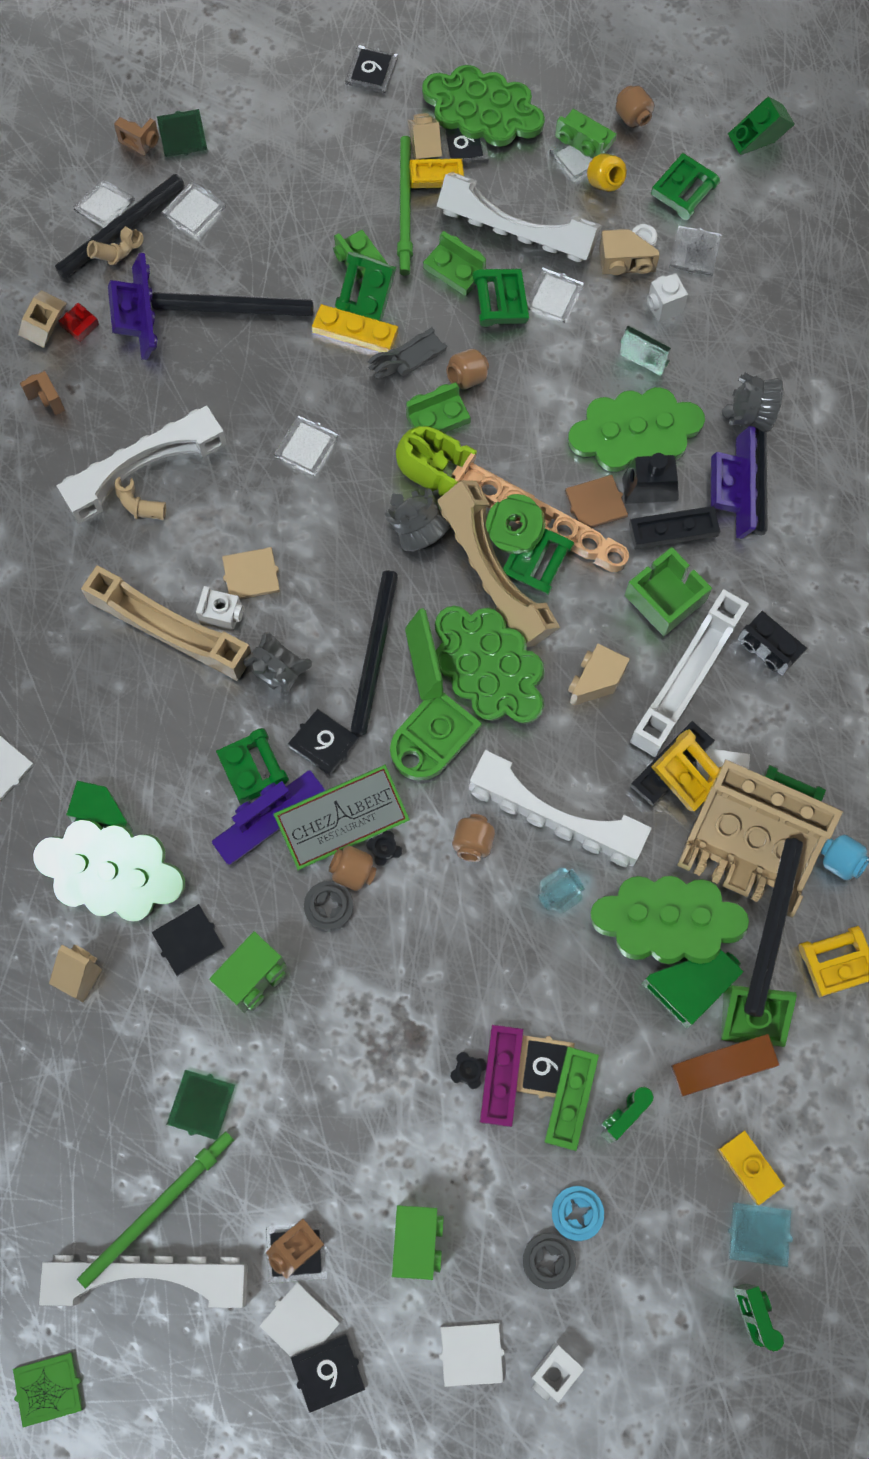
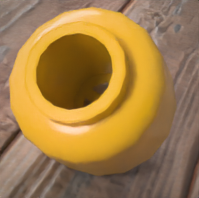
[587,154,627,192]

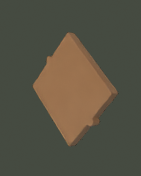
[565,475,628,528]

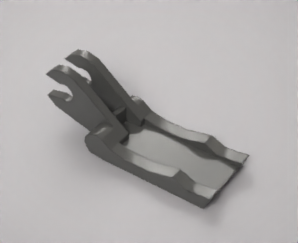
[368,327,447,379]

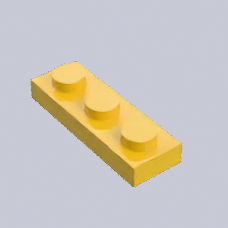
[312,304,398,352]

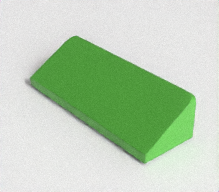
[405,608,443,700]

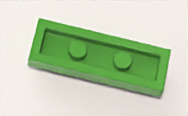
[544,1047,599,1151]

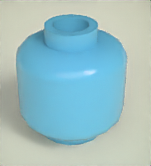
[821,835,869,880]

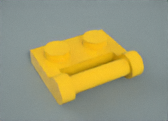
[651,729,721,812]
[798,926,869,998]

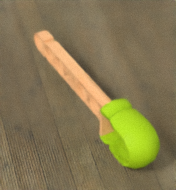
[396,426,629,572]

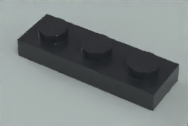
[629,506,721,550]
[630,721,715,806]

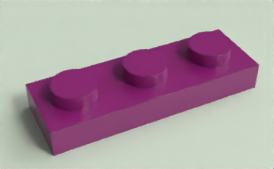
[480,1025,524,1127]

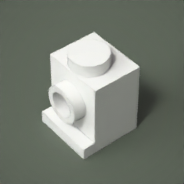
[196,586,244,631]
[530,1342,584,1403]

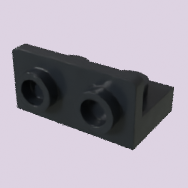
[738,611,807,676]

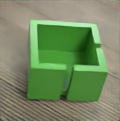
[624,547,712,636]
[209,931,287,1013]
[392,1205,444,1280]

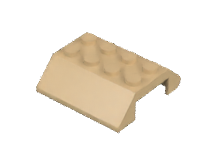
[677,759,843,918]

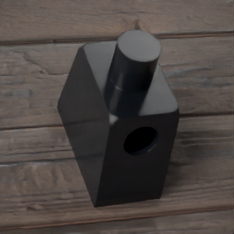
[622,453,679,504]

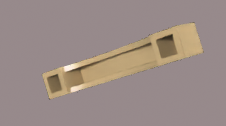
[437,480,560,647]
[81,565,251,681]

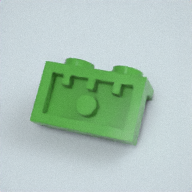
[555,108,617,159]
[333,230,388,285]
[423,231,486,296]
[406,382,471,433]

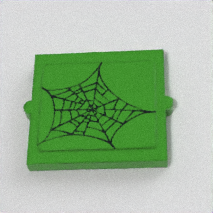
[13,1352,83,1428]

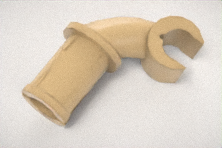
[87,226,144,265]
[115,476,166,520]

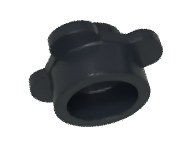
[366,831,402,866]
[450,1052,487,1089]

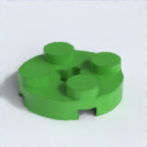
[486,494,545,554]

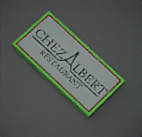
[273,764,410,870]

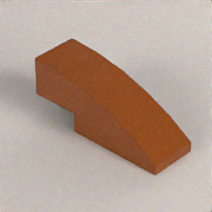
[671,1034,779,1097]

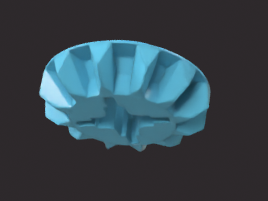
[551,1186,604,1241]

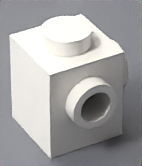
[647,273,688,322]

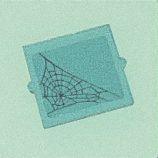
[728,1203,793,1267]

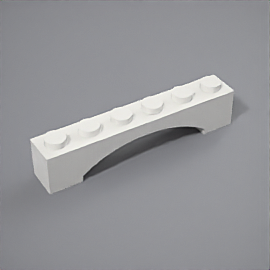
[436,172,602,262]
[56,405,227,525]
[630,589,749,758]
[468,750,652,867]
[39,1255,248,1308]

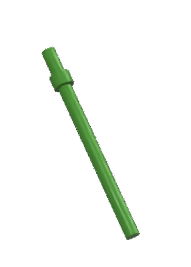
[397,136,413,276]
[76,1131,234,1289]

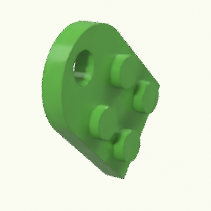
[390,692,482,780]

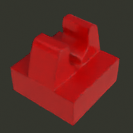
[59,303,99,342]

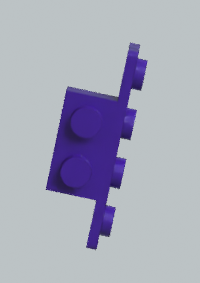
[108,252,157,360]
[711,426,758,539]
[212,770,325,865]

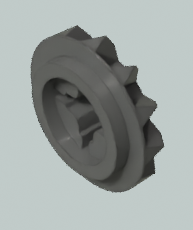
[304,881,354,931]
[523,1233,576,1289]

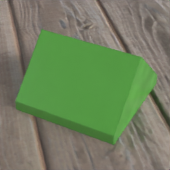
[721,985,797,1047]

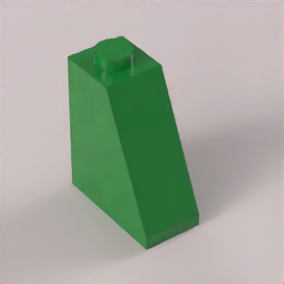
[641,949,744,1029]

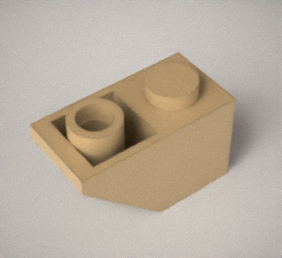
[408,113,442,159]
[599,229,659,275]
[18,290,67,348]
[568,644,630,705]
[49,944,102,1002]

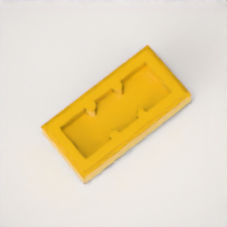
[409,159,464,188]
[717,1130,785,1205]

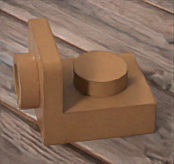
[114,117,159,156]
[20,371,65,416]
[266,1219,324,1279]

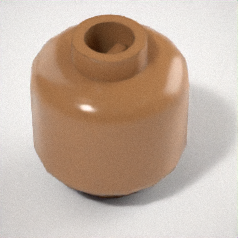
[615,86,655,127]
[446,349,489,389]
[452,814,495,862]
[329,846,377,891]

